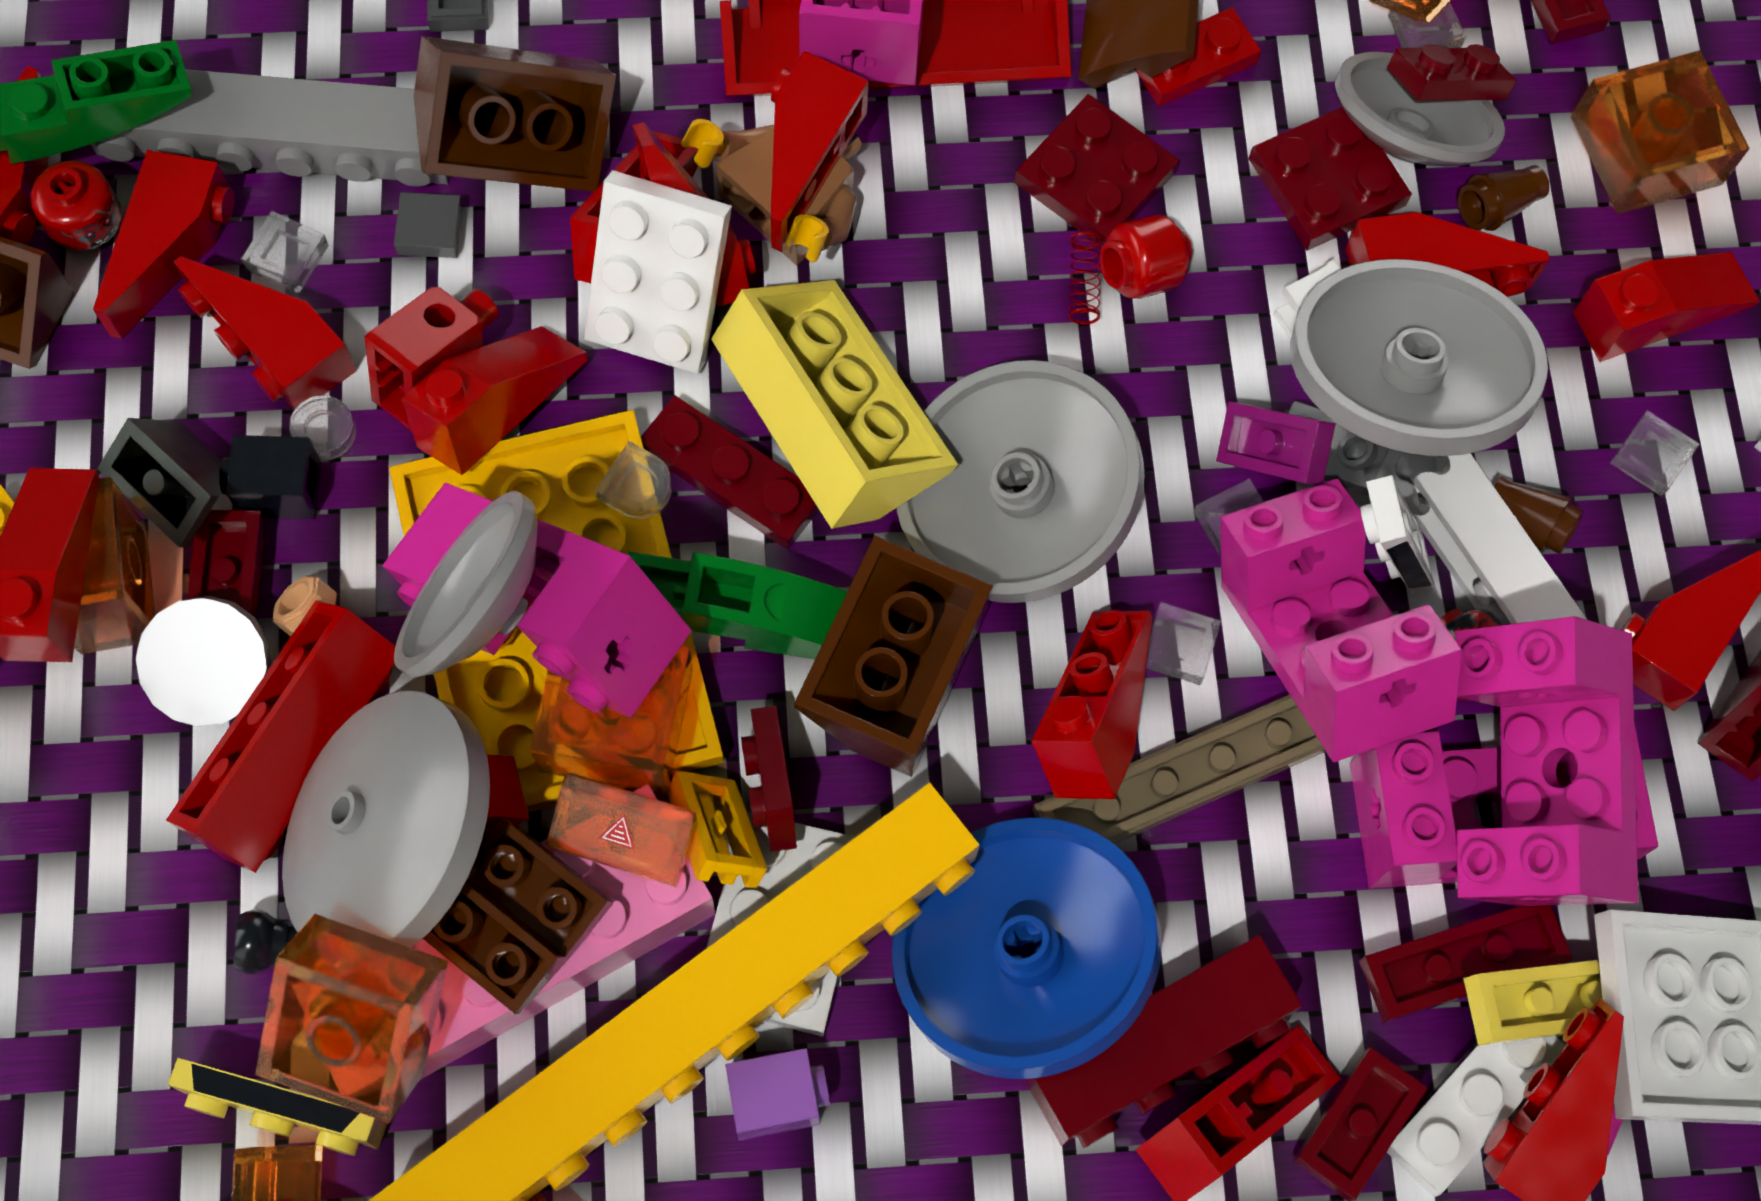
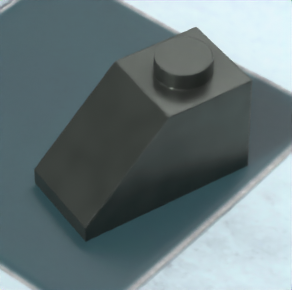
[97,418,220,547]

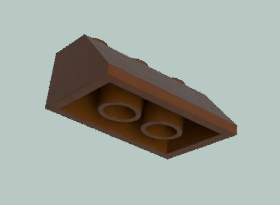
[414,36,616,192]
[794,535,993,777]

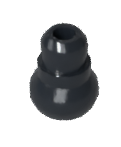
[233,910,317,974]

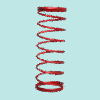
[1069,231,1101,325]

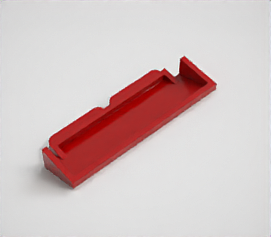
[720,0,1071,98]

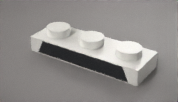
[1360,475,1436,595]
[1387,1036,1566,1197]

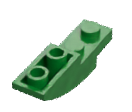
[0,40,192,164]
[628,551,847,659]

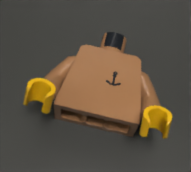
[680,119,862,266]

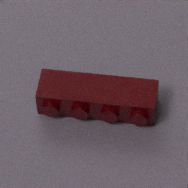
[1024,935,1303,1148]

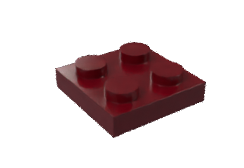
[1014,94,1180,247]
[1248,107,1412,251]

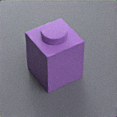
[725,1048,830,1141]

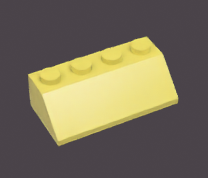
[711,280,958,529]

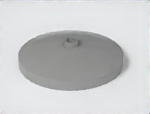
[1290,259,1548,456]
[896,360,1145,603]
[282,691,490,965]

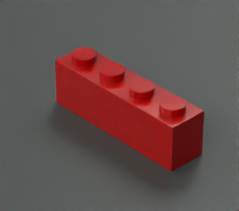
[166,600,396,873]

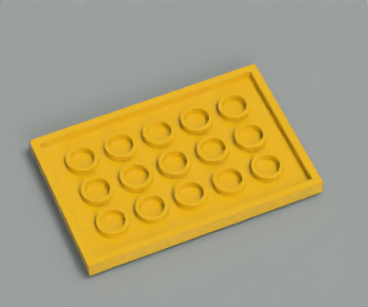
[389,410,724,813]

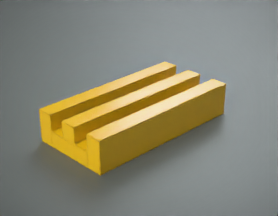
[666,770,767,888]

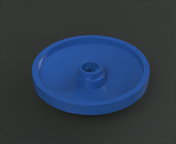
[892,818,1162,1079]

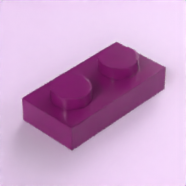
[1216,401,1336,485]

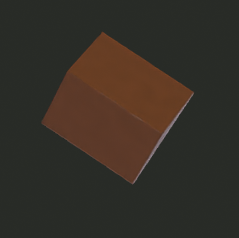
[0,236,74,369]

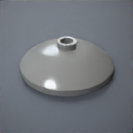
[1335,52,1505,166]
[394,491,538,677]

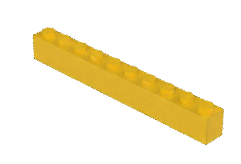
[368,782,980,1201]

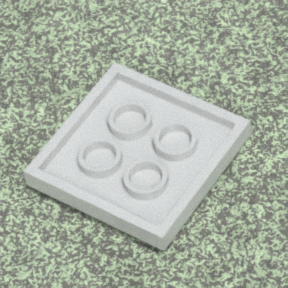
[1594,909,1761,1125]

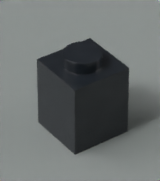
[219,435,322,519]

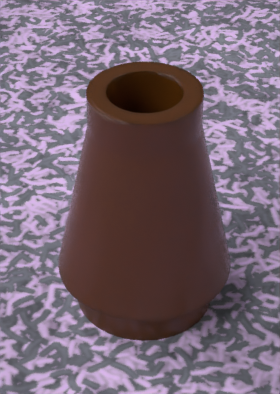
[1458,165,1549,231]
[1494,476,1584,554]

